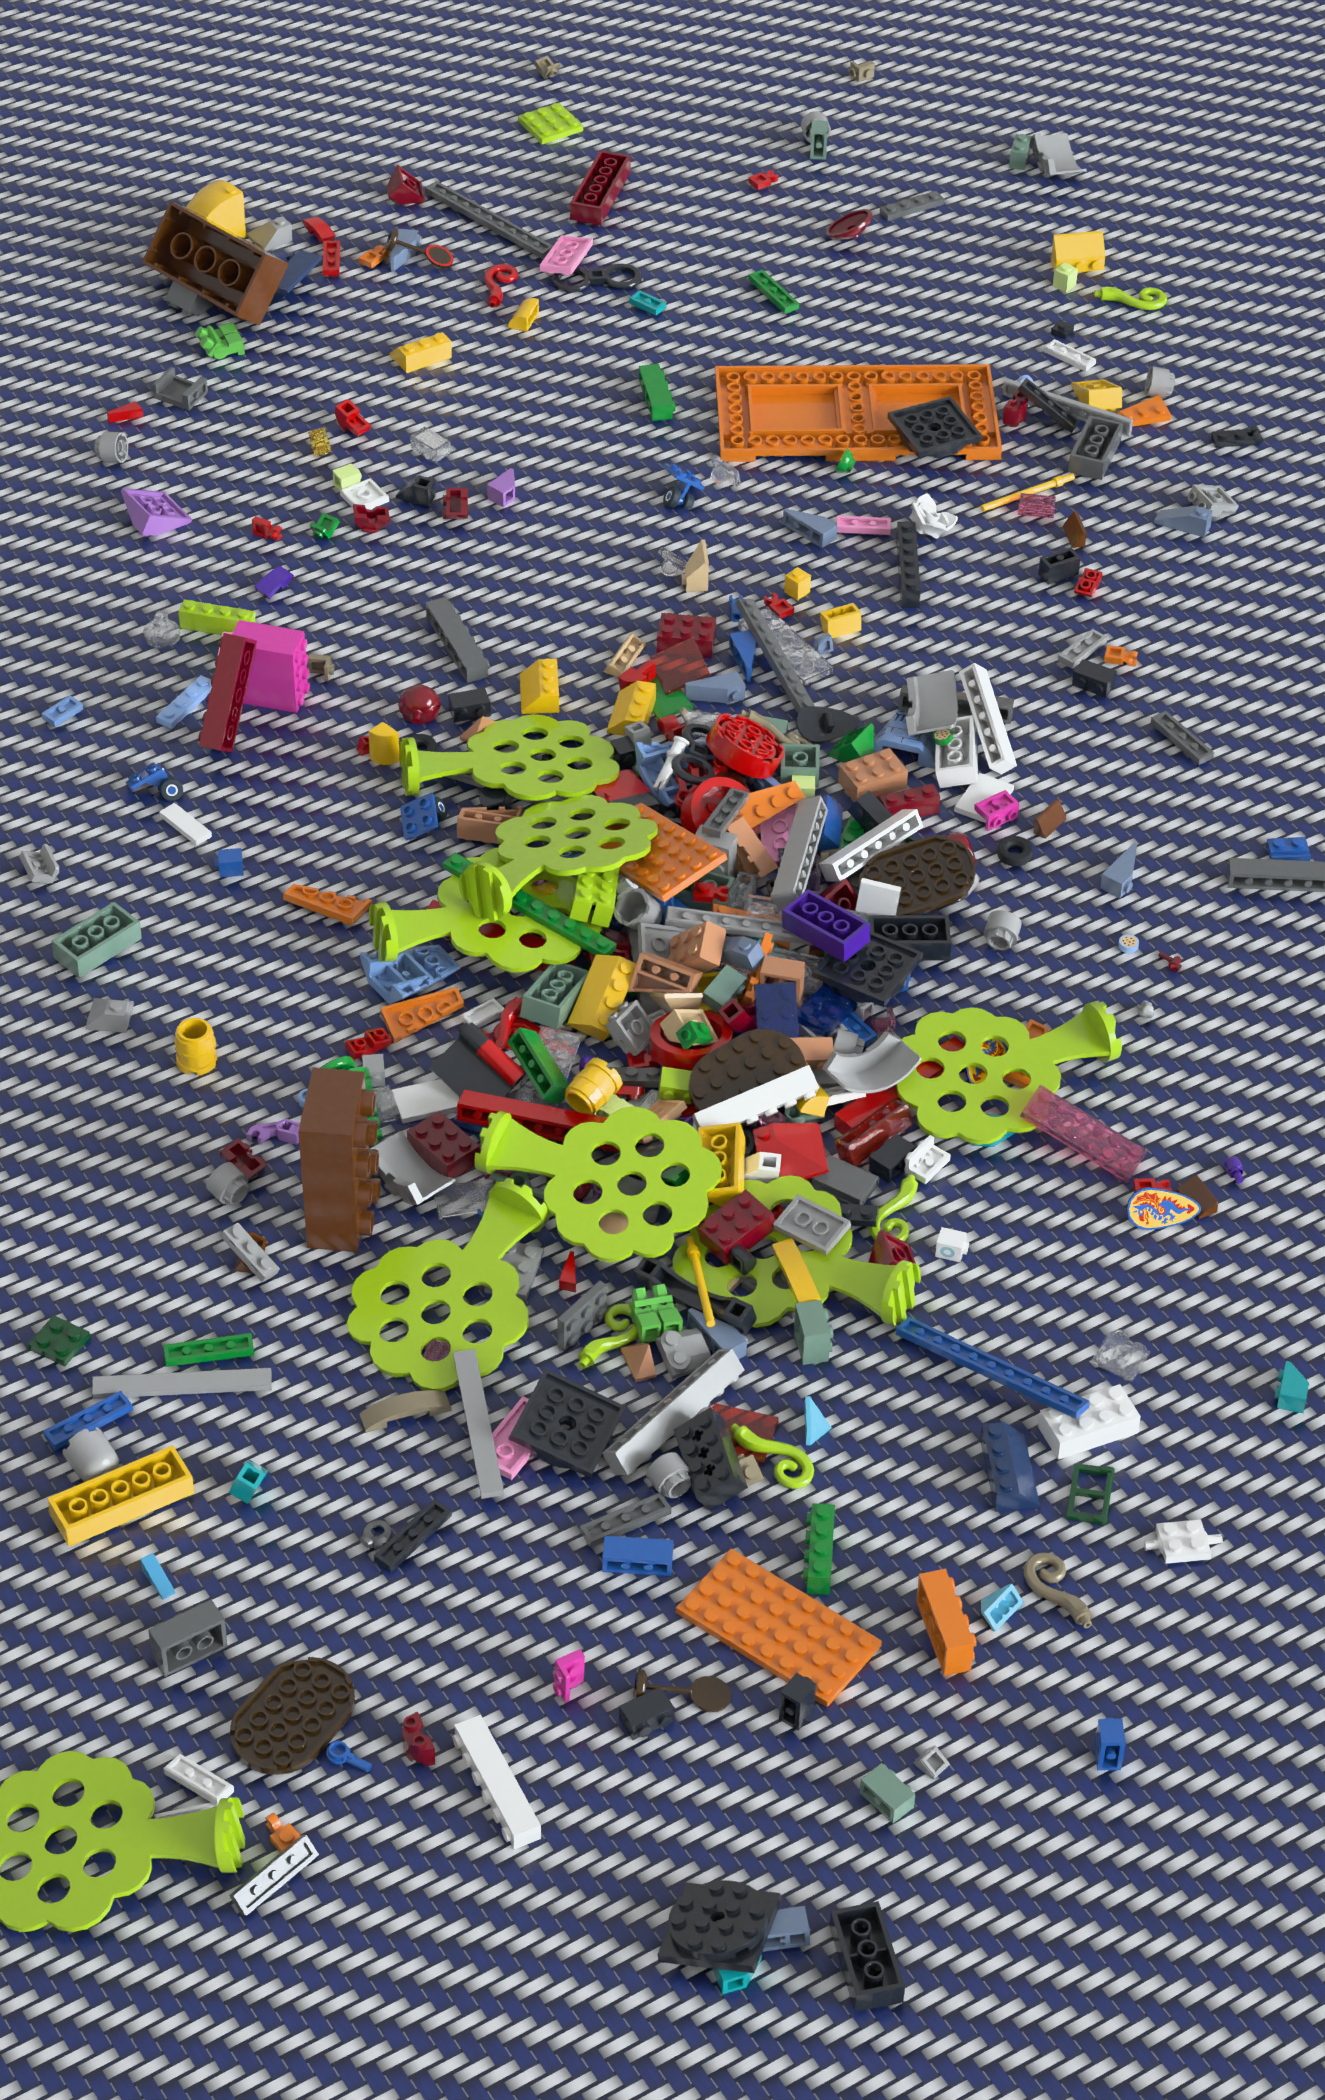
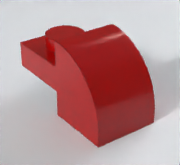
[335,399,371,437]
[618,660,657,691]

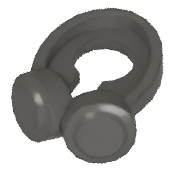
[359,1520,391,1550]

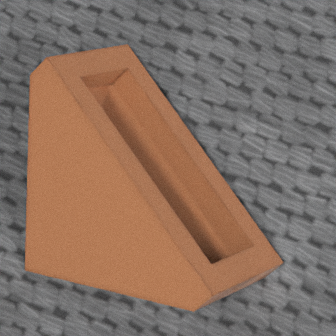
[459,716,495,742]
[621,1342,656,1383]

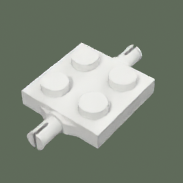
[1144,1519,1223,1563]

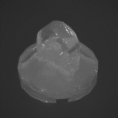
[143,611,181,648]

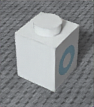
[935,1227,969,1262]

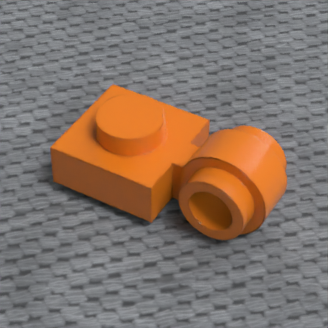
[359,245,390,269]

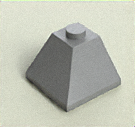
[246,216,292,251]
[86,998,134,1033]

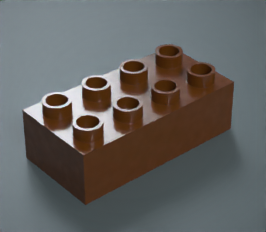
[142,201,289,325]
[298,1067,381,1252]

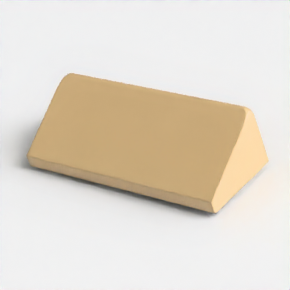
[603,633,646,677]

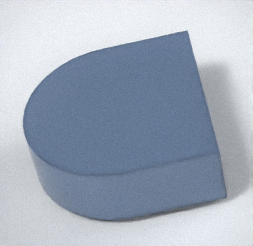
[813,633,834,655]

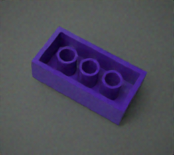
[782,889,870,962]

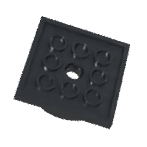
[887,396,982,458]
[813,931,923,1007]
[509,1368,626,1478]
[657,1879,782,1973]

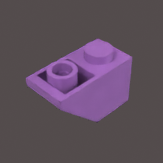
[487,468,515,507]

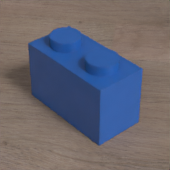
[1094,1718,1126,1771]

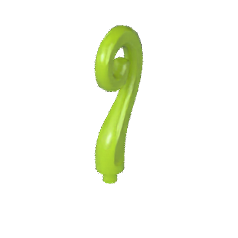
[1094,287,1167,310]
[869,1174,918,1242]
[578,1304,639,1369]
[730,1423,814,1489]

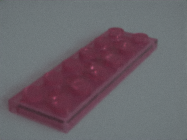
[1020,1085,1147,1183]

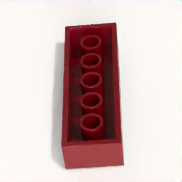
[570,150,631,225]
[198,633,257,753]

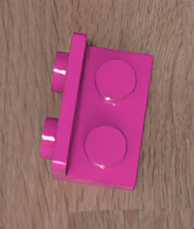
[974,790,1019,831]
[552,1649,585,1703]

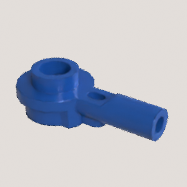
[326,1741,372,1772]

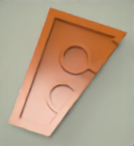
[1116,395,1171,427]

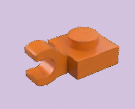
[1104,645,1138,666]
[265,1812,300,1853]

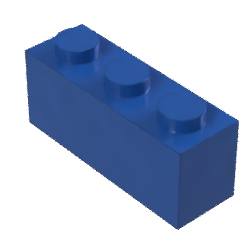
[817,794,843,852]
[602,1536,674,1576]

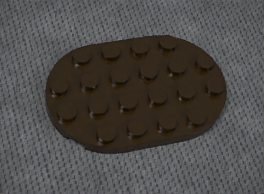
[859,836,976,915]
[688,1029,806,1127]
[230,1657,355,1775]

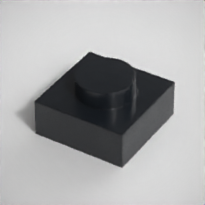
[1051,320,1074,339]

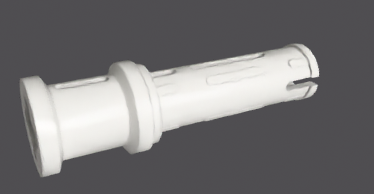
[652,736,690,791]

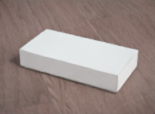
[460,998,504,1028]

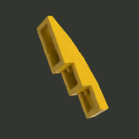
[772,1238,821,1303]

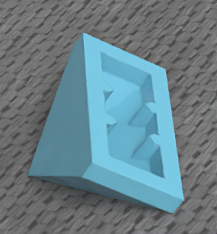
[804,1396,832,1445]
[981,1584,1024,1631]

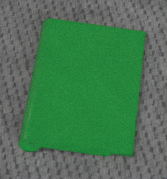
[649,672,694,719]

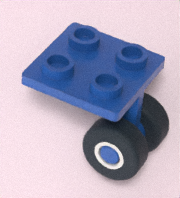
[663,463,705,509]
[126,762,183,802]
[400,793,447,841]

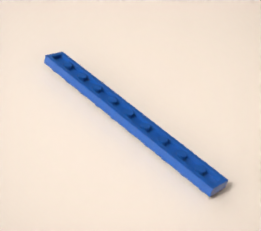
[896,1317,1089,1419]

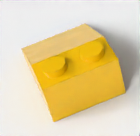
[1071,379,1122,412]

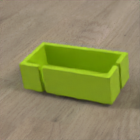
[569,867,619,928]

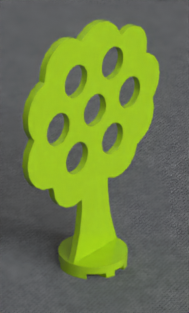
[399,715,619,801]
[459,795,658,922]
[369,848,602,973]
[896,1001,1122,1145]
[475,1106,722,1263]
[672,1175,921,1328]
[347,1178,550,1391]
[0,1751,245,1932]

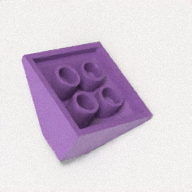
[121,488,193,537]

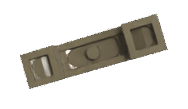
[359,1390,451,1433]

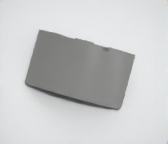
[1031,133,1087,176]
[905,670,958,735]
[822,1031,922,1094]
[370,1131,456,1205]

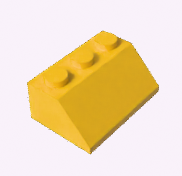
[1051,231,1105,272]
[390,332,452,373]
[520,659,559,714]
[607,681,656,736]

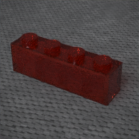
[834,1098,913,1166]

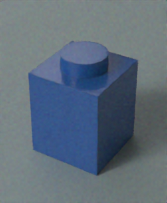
[214,848,244,878]

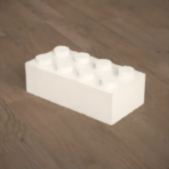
[935,715,978,788]
[1038,1384,1141,1460]

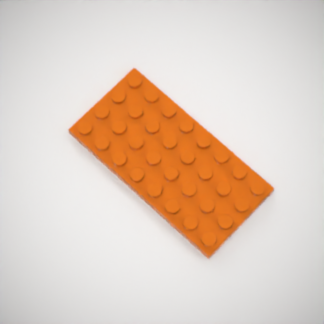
[600,803,727,902]
[676,1548,882,1707]

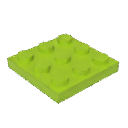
[518,103,583,144]

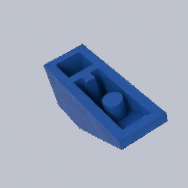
[729,630,758,683]

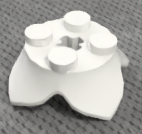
[910,493,958,539]

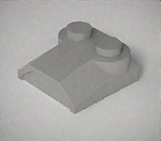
[656,1328,711,1380]

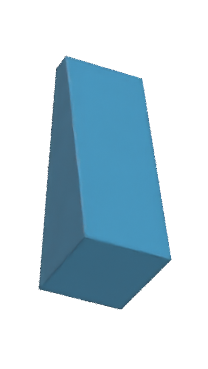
[140,1553,175,1600]

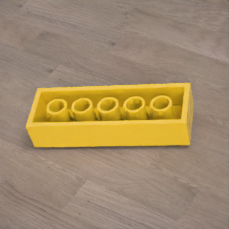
[47,1445,194,1547]

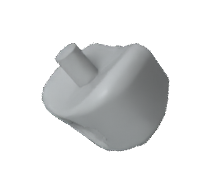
[1136,1000,1154,1018]

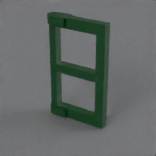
[1066,1463,1115,1525]

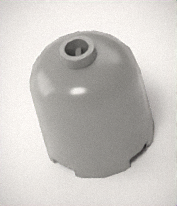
[613,887,663,933]
[63,1427,119,1482]

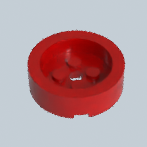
[706,713,785,779]
[680,777,761,836]
[650,1010,733,1071]

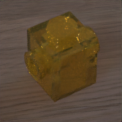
[308,427,332,456]

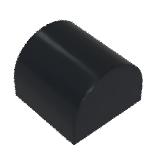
[730,1245,757,1276]

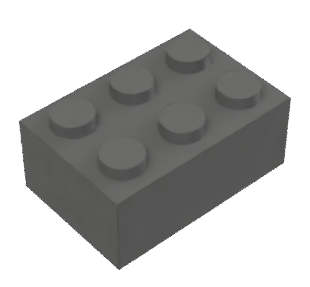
[148,1599,228,1677]

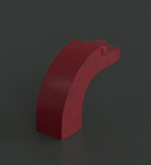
[718,985,790,1032]

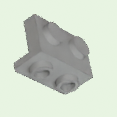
[19,844,59,883]

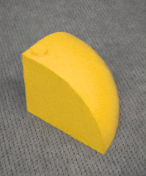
[186,180,246,238]

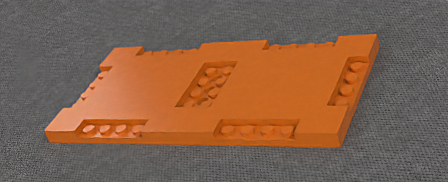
[715,364,1002,462]

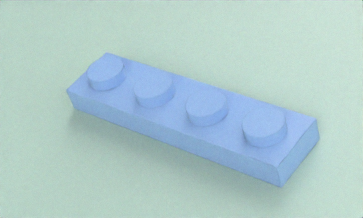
[156,675,212,729]

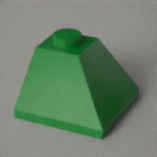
[827,723,874,763]

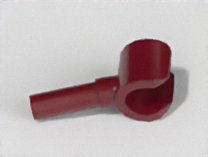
[1158,952,1182,972]

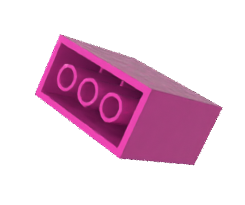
[232,620,310,713]

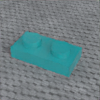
[629,290,666,316]

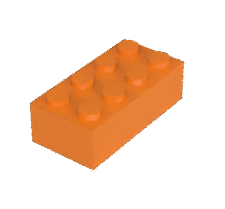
[916,1569,976,1676]

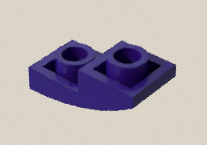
[254,566,294,599]

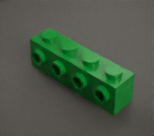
[638,364,676,421]
[507,1027,569,1104]
[803,1503,835,1595]

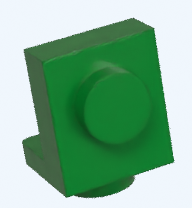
[310,513,340,540]
[676,1021,713,1049]

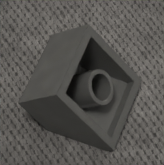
[165,281,216,316]

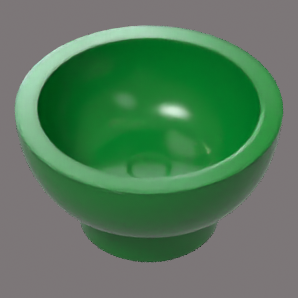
[835,449,857,473]

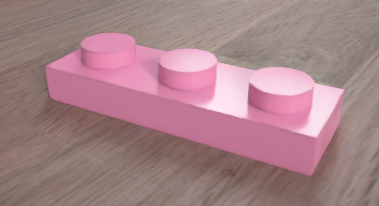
[837,516,891,535]

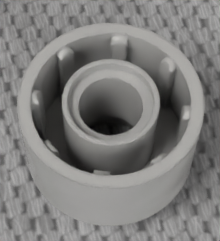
[801,111,831,143]
[1145,366,1175,399]
[95,432,128,463]
[984,910,1022,950]
[833,1029,865,1054]
[206,1162,249,1205]
[646,1452,691,1498]

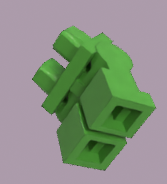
[195,322,245,359]
[629,1284,683,1343]

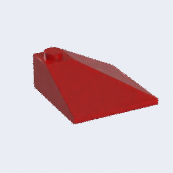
[753,1123,829,1180]

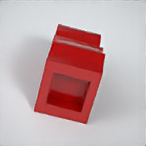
[657,714,688,742]

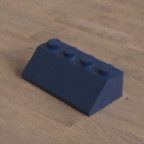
[269,250,323,307]
[980,1422,1040,1512]

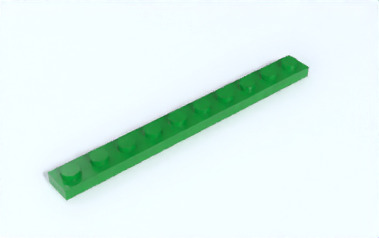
[442,852,617,955]

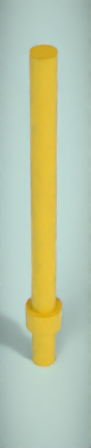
[981,473,1075,512]
[686,1236,715,1327]

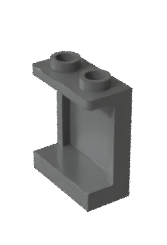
[152,367,208,411]

